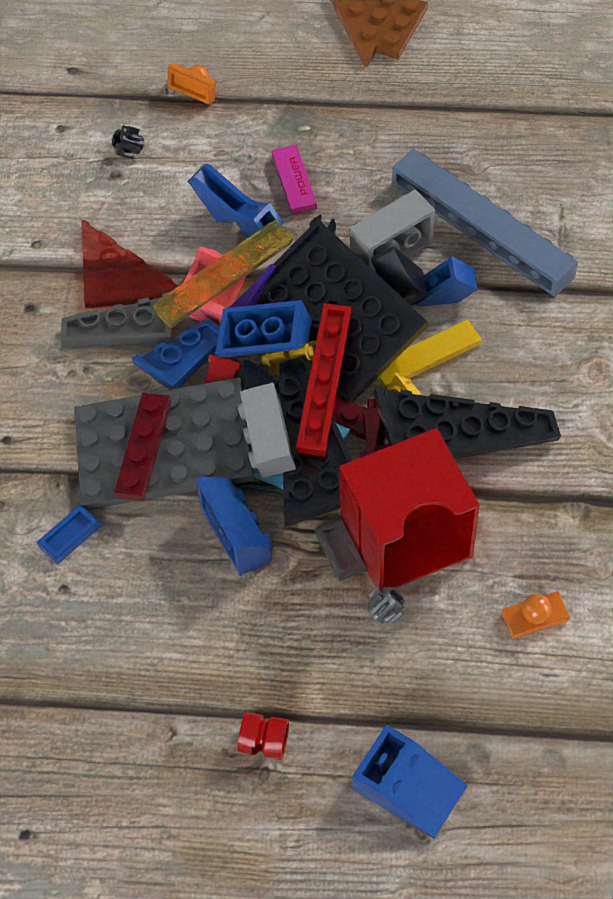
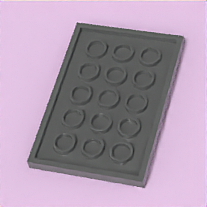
[74,378,254,510]

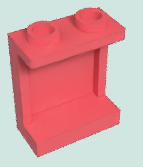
[172,246,249,326]

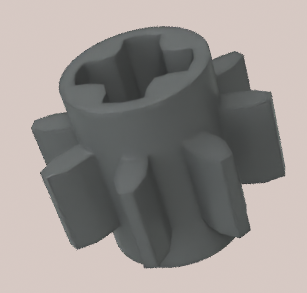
[368,587,405,624]

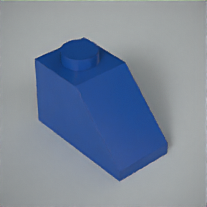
[415,257,478,307]

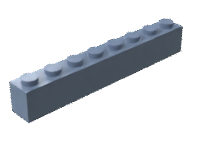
[392,148,578,297]

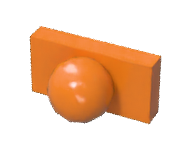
[167,62,216,105]
[501,591,570,640]

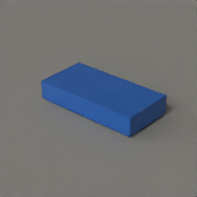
[37,504,101,564]

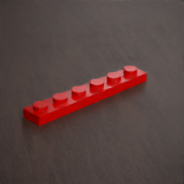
[296,303,352,457]

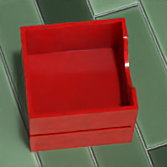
[339,428,480,589]

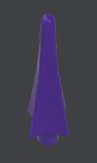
[228,264,275,308]

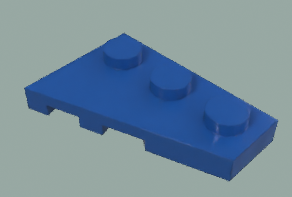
[132,319,220,390]

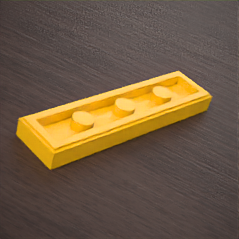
[377,319,482,390]

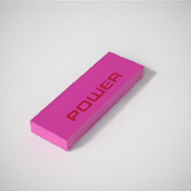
[272,144,317,215]

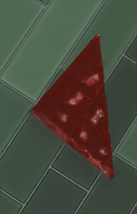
[81,220,181,309]

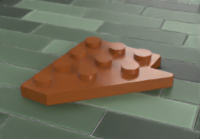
[330,0,428,67]

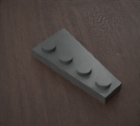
[60,292,172,347]

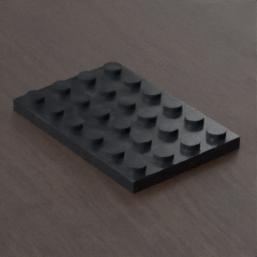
[256,219,430,402]

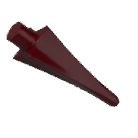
[363,398,382,455]

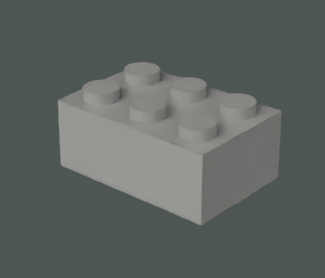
[350,189,435,270]

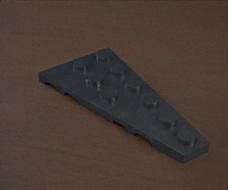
[279,355,353,527]
[373,386,561,459]

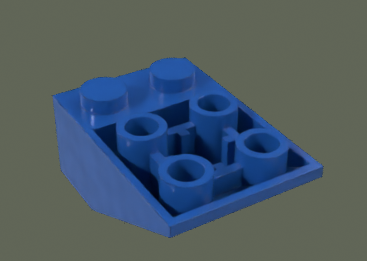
[352,724,467,839]

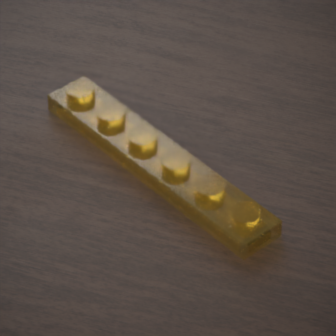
[152,219,293,329]

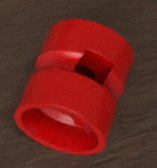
[238,712,289,760]

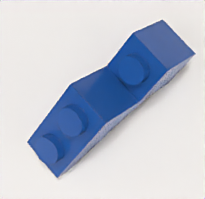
[187,164,284,242]

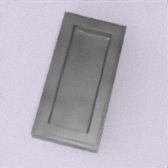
[315,518,366,581]

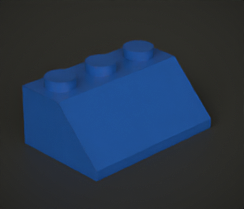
[215,300,312,357]
[196,477,273,576]

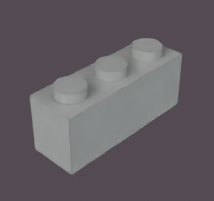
[237,382,296,478]

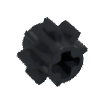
[112,125,144,159]

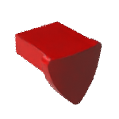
[204,355,242,384]

